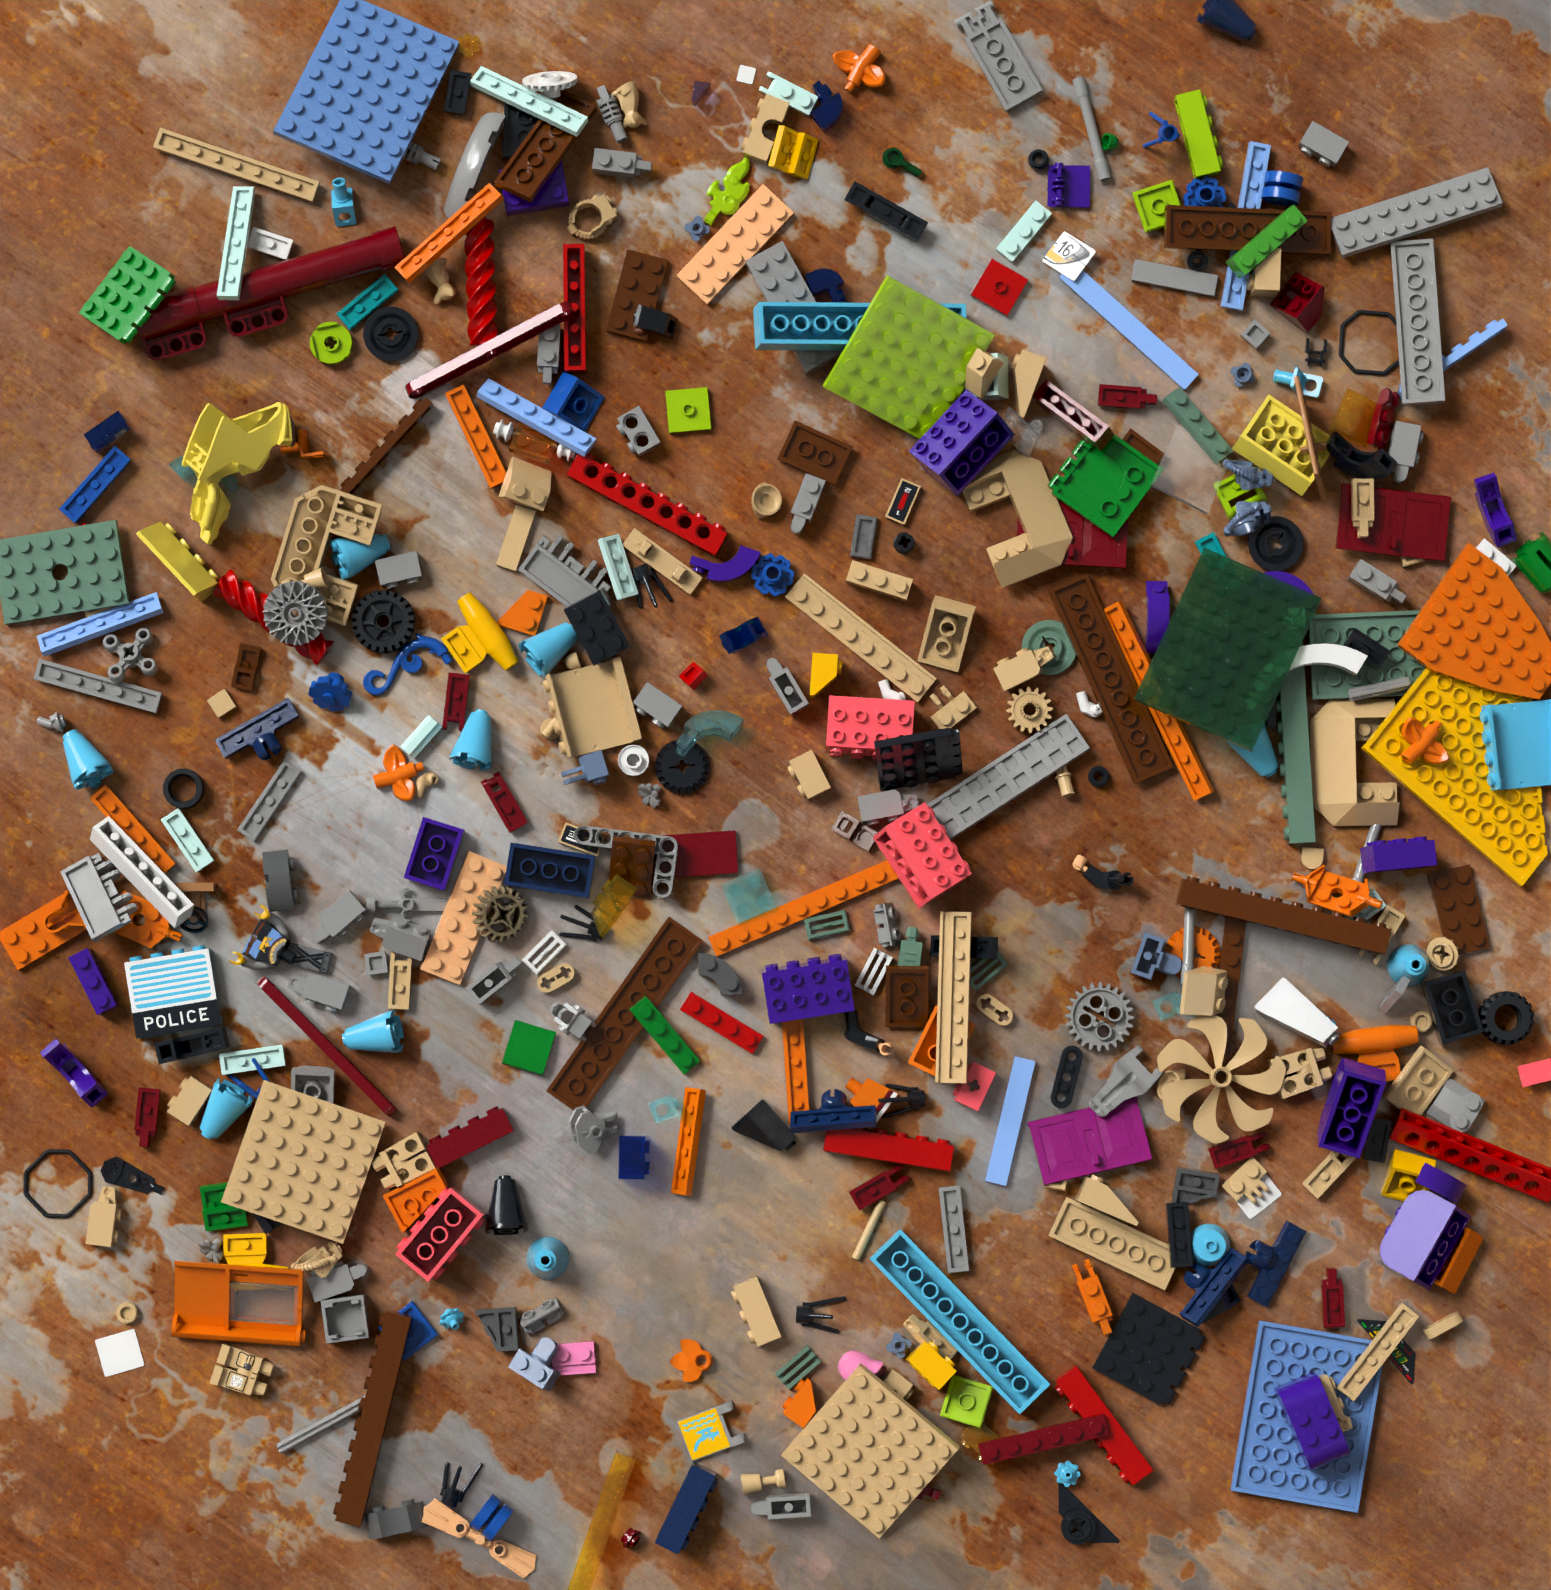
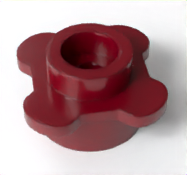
[621,1528,641,1549]

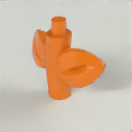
[832,44,886,93]
[1400,717,1450,765]
[373,744,425,801]

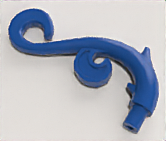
[363,633,453,695]

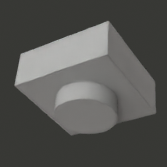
[1240,319,1270,350]
[364,951,389,975]

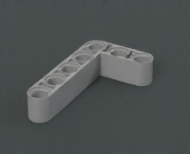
[574,825,678,899]

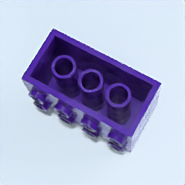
[909,389,1015,496]
[761,954,854,1024]

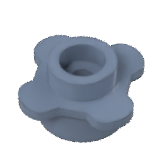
[684,216,710,241]
[1230,363,1255,387]
[886,1333,912,1358]

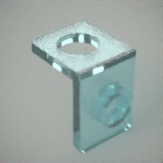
[1153,991,1182,1020]
[649,1095,680,1123]

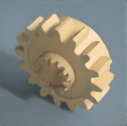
[1006,687,1053,734]

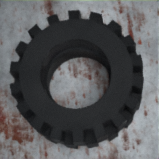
[1478,991,1535,1045]

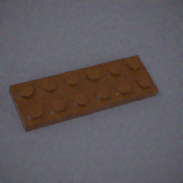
[494,90,597,202]

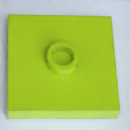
[1132,180,1181,234]
[665,387,711,434]
[940,1375,994,1428]

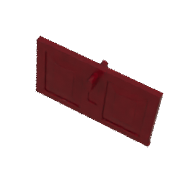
[1335,484,1452,562]
[1017,501,1128,569]

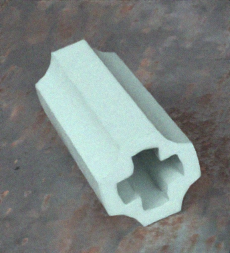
[400,715,442,759]

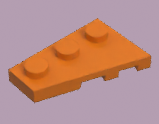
[383,1167,448,1233]

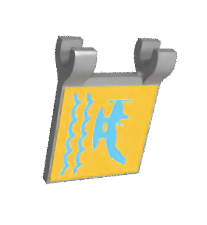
[677,1400,746,1461]

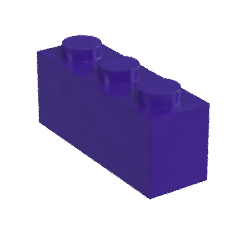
[68,948,119,1015]

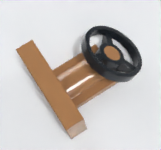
[174,883,216,933]

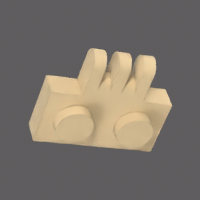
[1222,1157,1270,1205]

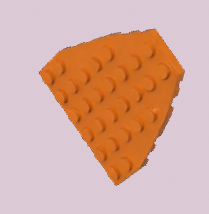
[1397,543,1551,700]

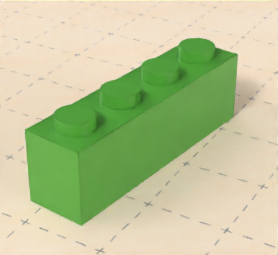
[1225,205,1307,278]

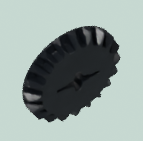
[363,307,418,361]
[1248,516,1304,571]
[655,739,710,794]

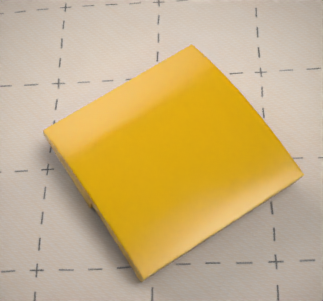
[768,125,818,180]

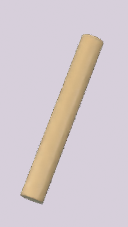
[852,1199,886,1260]

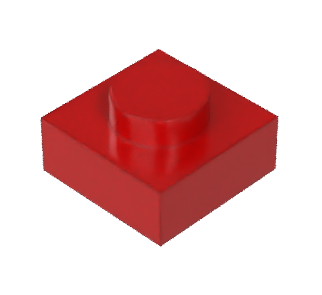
[679,662,708,690]

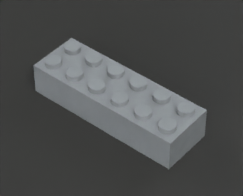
[745,241,842,375]

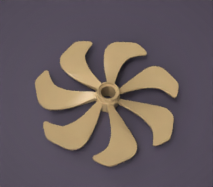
[1157,1015,1286,1144]

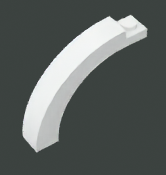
[1245,643,1367,713]

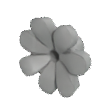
[638,783,661,808]
[198,1239,224,1263]

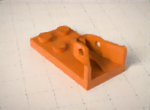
[0,890,87,970]

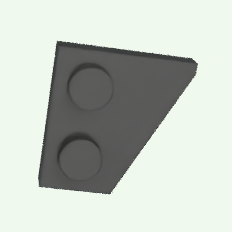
[1171,1167,1220,1204]
[475,1307,520,1352]

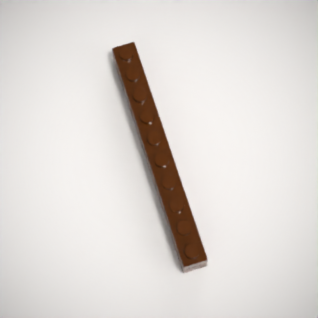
[1175,876,1391,955]
[333,1310,413,1527]

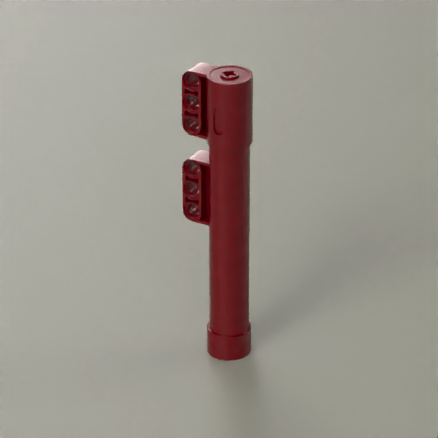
[138,226,405,361]

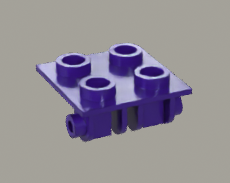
[1047,163,1090,208]

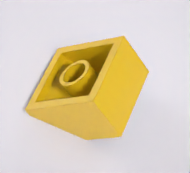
[809,653,842,699]
[1381,1149,1436,1202]
[905,1341,956,1390]

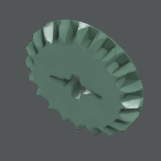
[1021,620,1076,675]

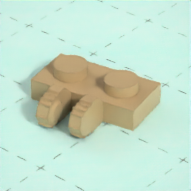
[929,685,977,729]

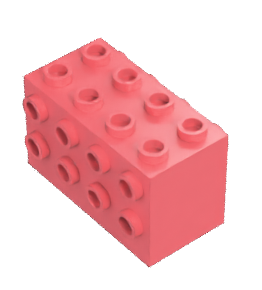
[825,695,915,760]
[873,802,972,909]
[395,1186,486,1282]

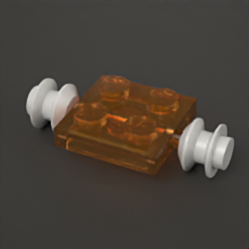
[493,419,576,465]

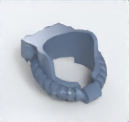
[1223,459,1274,490]
[1224,501,1272,537]

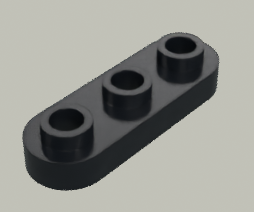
[1050,1046,1083,1108]

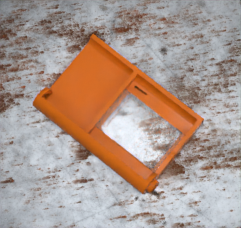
[171,1260,306,1347]

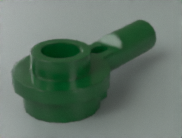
[882,148,922,177]

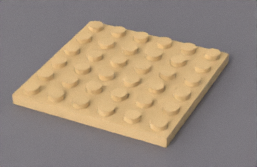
[221,1080,385,1244]
[781,1363,960,1538]

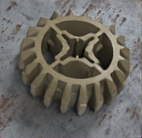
[471,885,529,943]

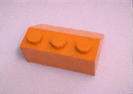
[908,1006,976,1076]
[1433,1227,1484,1294]

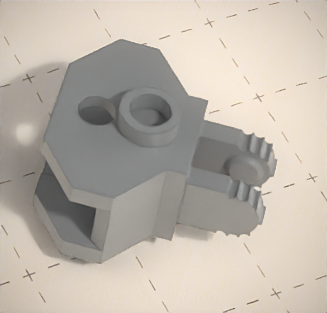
[549,1002,597,1042]
[569,1106,619,1154]

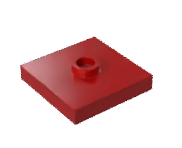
[970,259,1028,317]

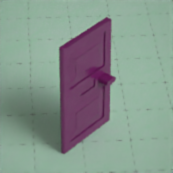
[1027,1097,1152,1186]

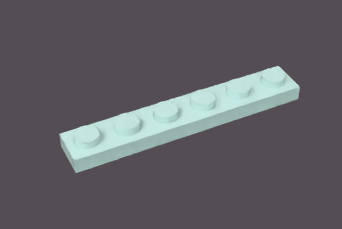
[470,66,588,137]
[217,186,256,300]

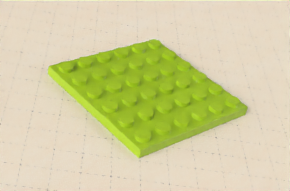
[823,275,995,439]

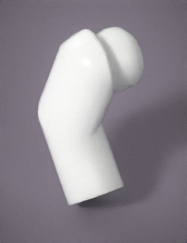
[1076,691,1102,717]

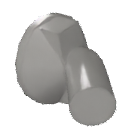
[36,712,67,732]

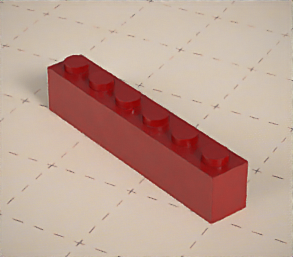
[563,244,587,374]
[823,1128,954,1171]
[1055,1365,1153,1485]

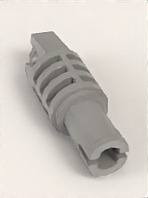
[596,85,628,143]
[403,142,441,171]

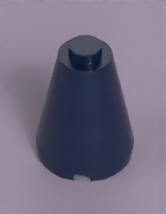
[1196,0,1256,41]

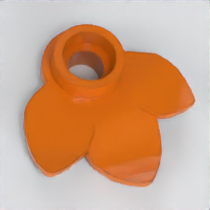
[670,1339,713,1382]

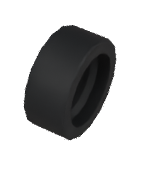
[163,768,205,809]

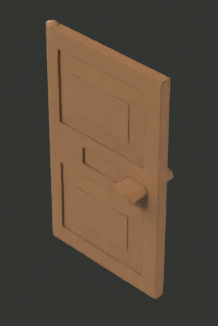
[1294,376,1328,503]

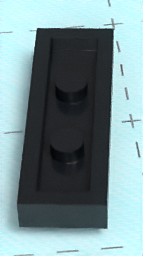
[1165,1202,1193,1268]

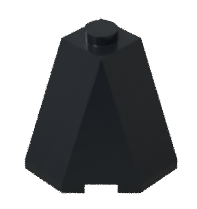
[731,1099,797,1151]

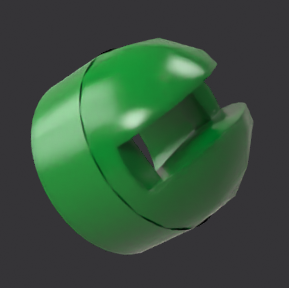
[1101,133,1119,151]

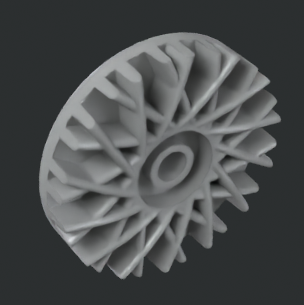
[263,581,328,646]

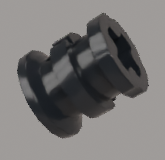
[893,532,914,554]

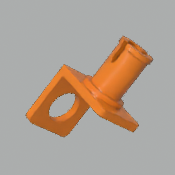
[280,429,329,460]

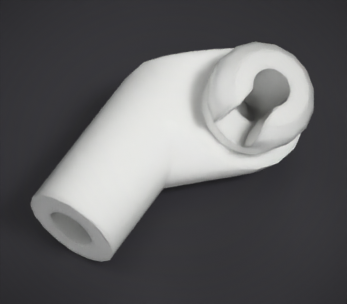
[878,679,906,700]

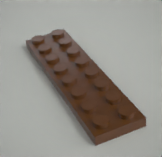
[1164,205,1331,255]

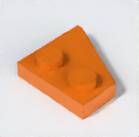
[497,590,548,636]

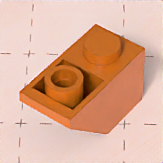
[782,1377,816,1429]

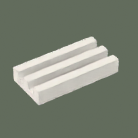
[522,930,567,975]
[854,948,893,995]

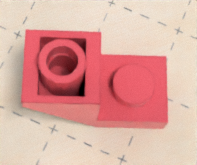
[1517,1058,1551,1087]

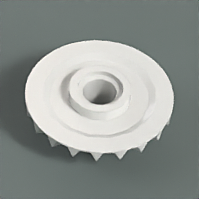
[522,71,577,98]

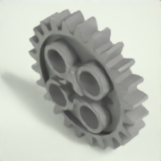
[1064,982,1134,1051]

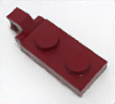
[1098,384,1157,409]
[134,1087,161,1148]
[1321,1268,1345,1328]

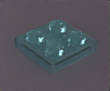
[721,868,776,924]

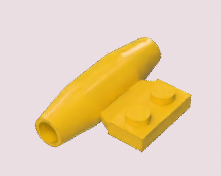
[441,592,519,673]
[223,1233,289,1290]

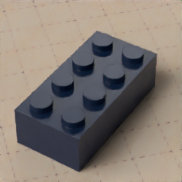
[504,843,596,899]
[655,1461,718,1554]

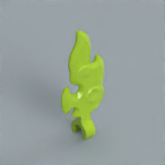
[704,157,750,226]

